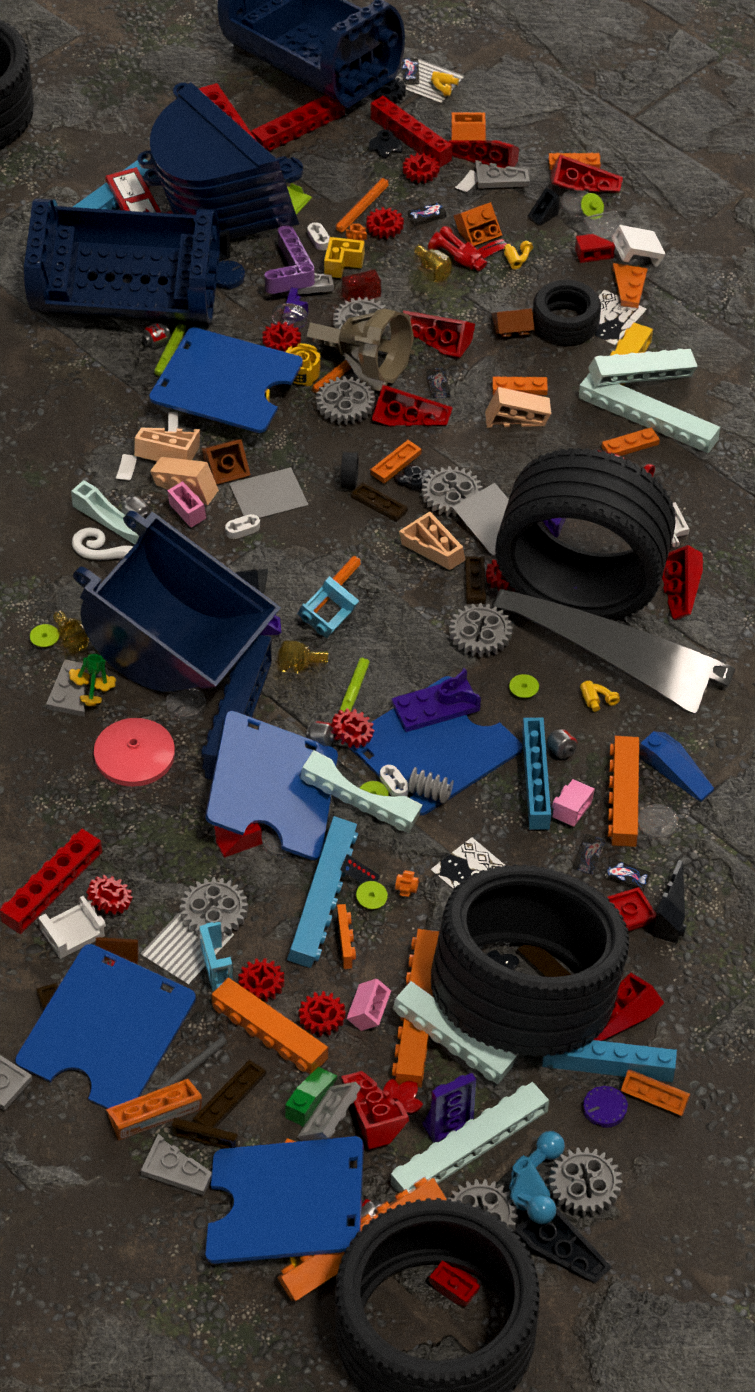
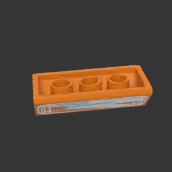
[106,1079,202,1141]

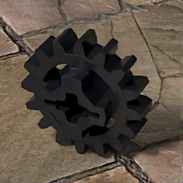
[370,77,406,103]

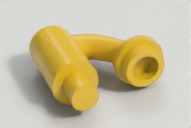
[431,71,459,97]
[504,241,533,269]
[580,681,620,712]

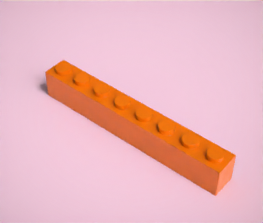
[392,929,439,1088]
[277,1177,447,1301]

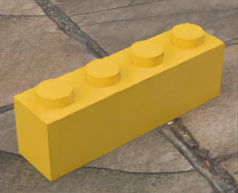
[610,322,653,386]

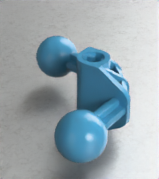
[509,1131,565,1224]

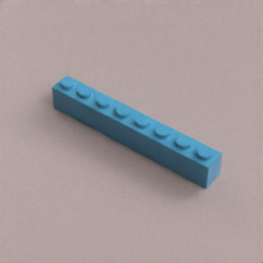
[287,816,358,968]

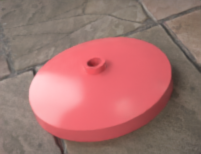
[94,718,175,787]

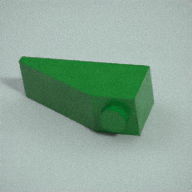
[285,1067,337,1127]

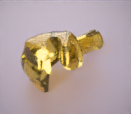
[414,245,452,282]
[53,611,89,654]
[277,640,328,673]

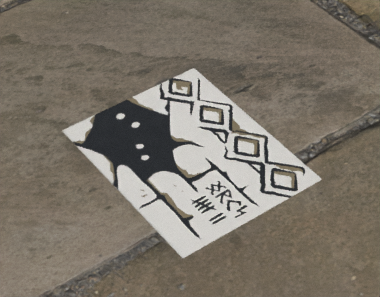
[594,290,646,345]
[431,837,505,890]

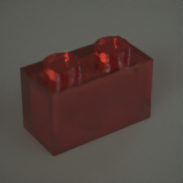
[342,269,381,302]

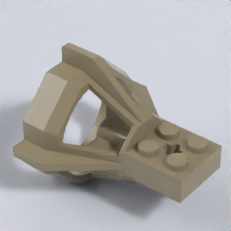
[307,308,415,391]

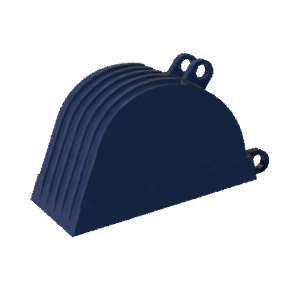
[137,82,299,239]
[73,511,281,691]

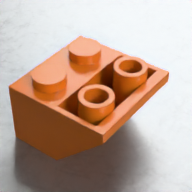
[451,112,486,140]
[453,202,502,246]

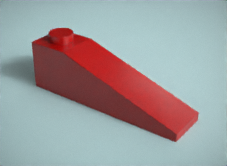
[449,140,519,168]
[550,154,623,193]
[372,384,453,426]
[662,545,703,620]
[214,823,262,858]
[594,973,664,1041]
[341,1071,409,1149]

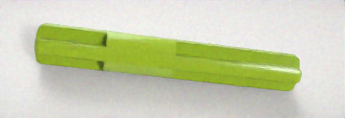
[154,323,186,376]
[340,657,369,712]

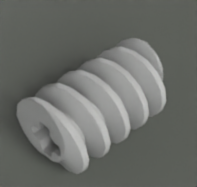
[408,767,454,803]

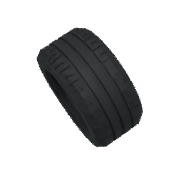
[533,280,601,346]

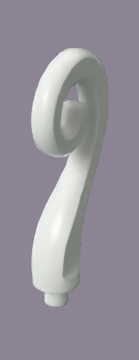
[72,527,133,560]

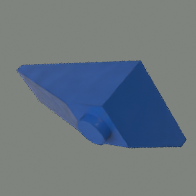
[639,731,714,802]

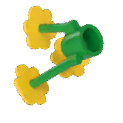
[69,654,116,706]

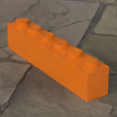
[608,736,639,847]
[212,977,328,1074]

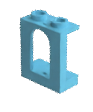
[297,576,359,638]
[199,922,233,991]

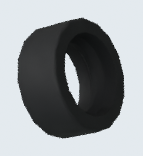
[341,452,359,488]

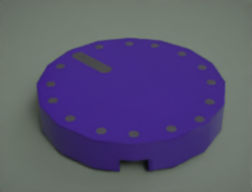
[583,1086,628,1128]

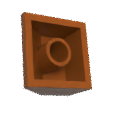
[491,308,534,337]
[202,439,251,485]

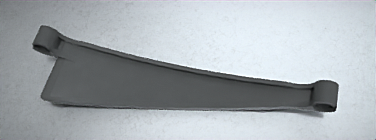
[493,589,735,714]

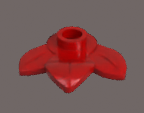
[383,1079,423,1114]

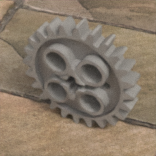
[333,297,390,336]
[316,376,375,425]
[422,466,483,517]
[449,603,513,657]
[180,877,248,938]
[549,1147,622,1217]
[447,1179,518,1230]

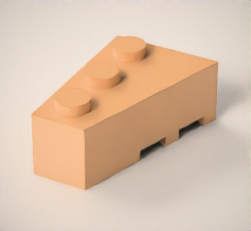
[485,387,551,428]
[135,428,200,461]
[150,457,219,505]
[399,512,465,570]

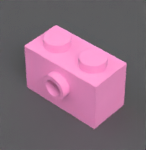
[167,481,206,528]
[552,779,595,826]
[347,979,391,1031]

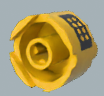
[285,343,320,386]

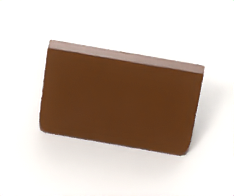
[96,937,139,964]

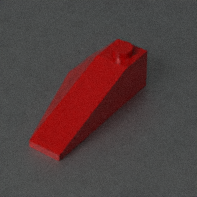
[403,310,475,357]

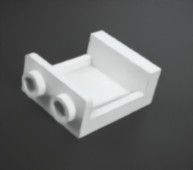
[612,225,666,267]
[38,896,106,959]

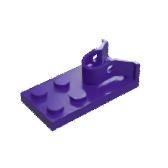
[392,668,481,732]
[422,1073,476,1143]

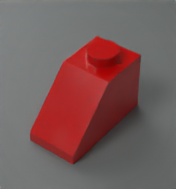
[575,234,615,263]

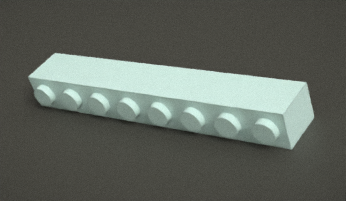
[579,373,720,453]
[391,1082,549,1193]

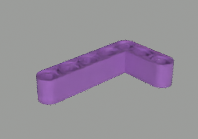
[264,226,315,294]

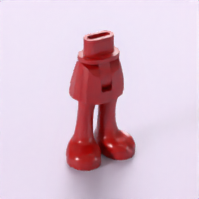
[428,226,487,271]

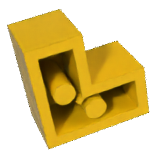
[324,237,365,278]

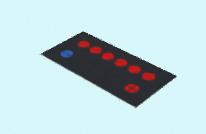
[340,854,380,884]

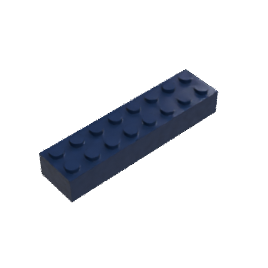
[201,635,272,780]

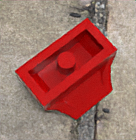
[429,1261,480,1306]

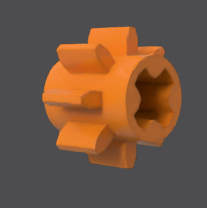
[346,224,367,241]
[395,870,419,897]

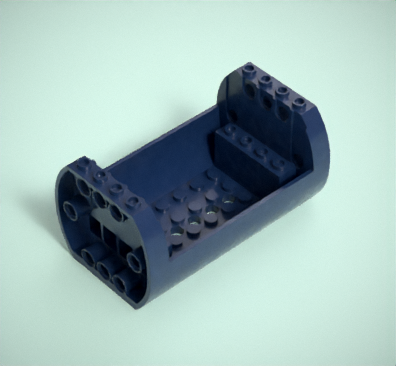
[217,0,405,108]
[24,198,220,323]

